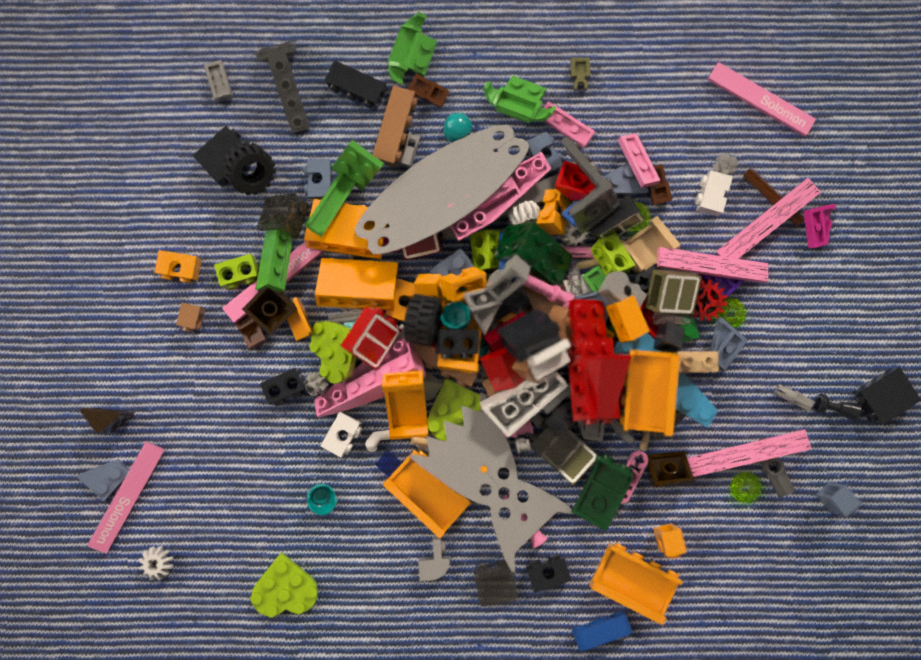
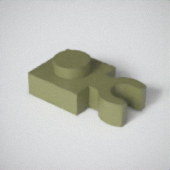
[570,58,590,91]

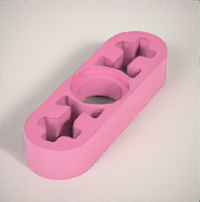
[622,451,648,503]

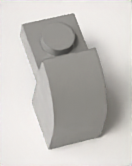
[418,537,450,581]

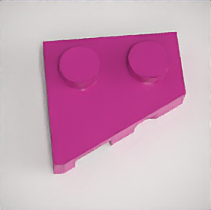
[803,204,835,248]

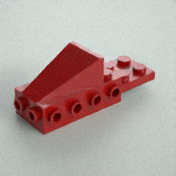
[567,299,632,424]

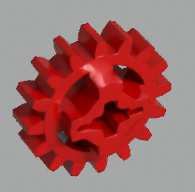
[693,279,728,321]

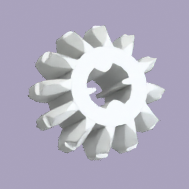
[508,201,541,225]
[559,222,591,247]
[139,546,174,580]

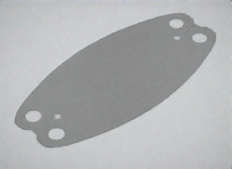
[355,125,529,254]

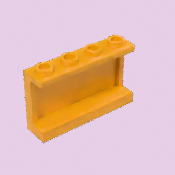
[304,199,387,260]
[315,258,398,311]
[620,349,680,436]
[383,449,472,538]
[589,543,683,625]

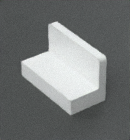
[526,339,570,379]

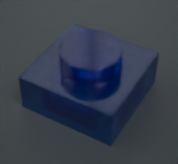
[375,450,402,477]

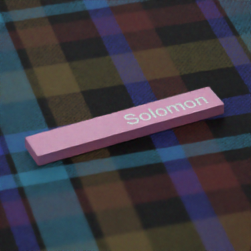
[708,62,816,137]
[222,242,325,324]
[88,441,164,554]

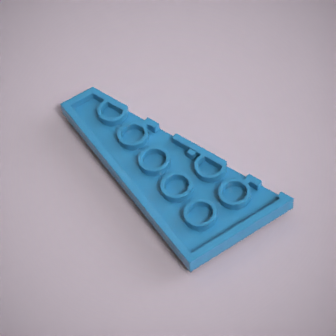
[614,332,718,428]

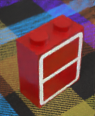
[340,306,402,370]

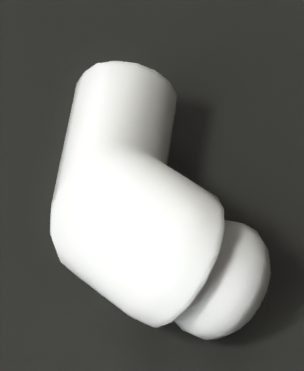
[365,430,390,452]

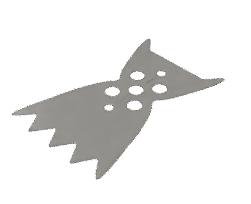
[410,392,574,572]

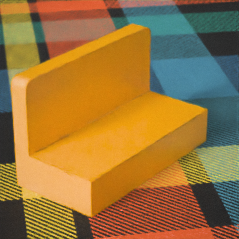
[605,295,649,343]
[287,297,313,341]

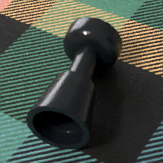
[814,394,861,422]

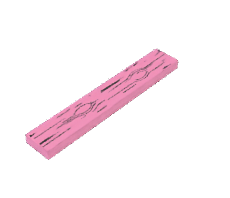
[716,178,821,259]
[657,247,768,283]
[687,430,811,477]

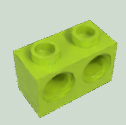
[470,230,500,272]
[590,233,635,276]
[214,254,259,290]

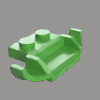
[387,12,437,85]
[484,75,556,124]

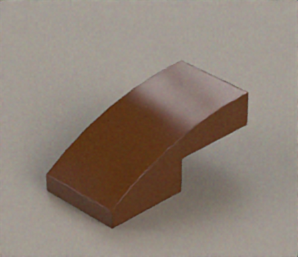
[408,73,450,108]
[647,164,672,205]
[236,315,268,351]

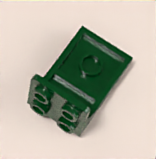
[494,222,572,287]
[571,454,636,531]

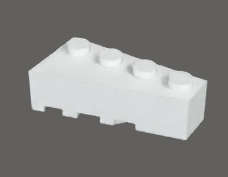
[479,370,569,437]

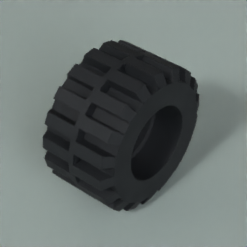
[222,142,276,195]
[403,294,442,347]

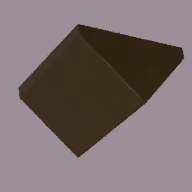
[242,287,297,335]
[80,408,134,434]
[647,451,695,487]

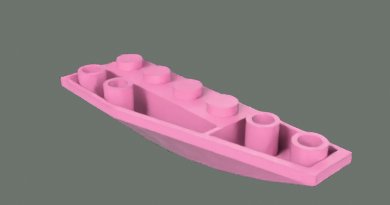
[447,152,551,241]
[314,337,426,418]

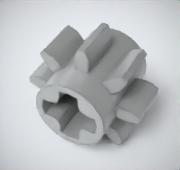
[713,153,739,175]
[304,372,329,396]

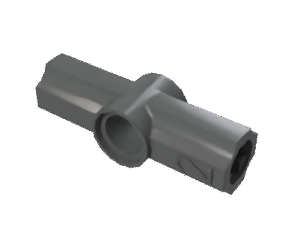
[758,437,795,498]

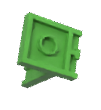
[304,140,384,237]

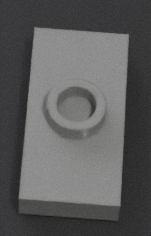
[203,60,234,102]

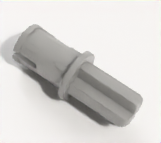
[773,384,814,410]

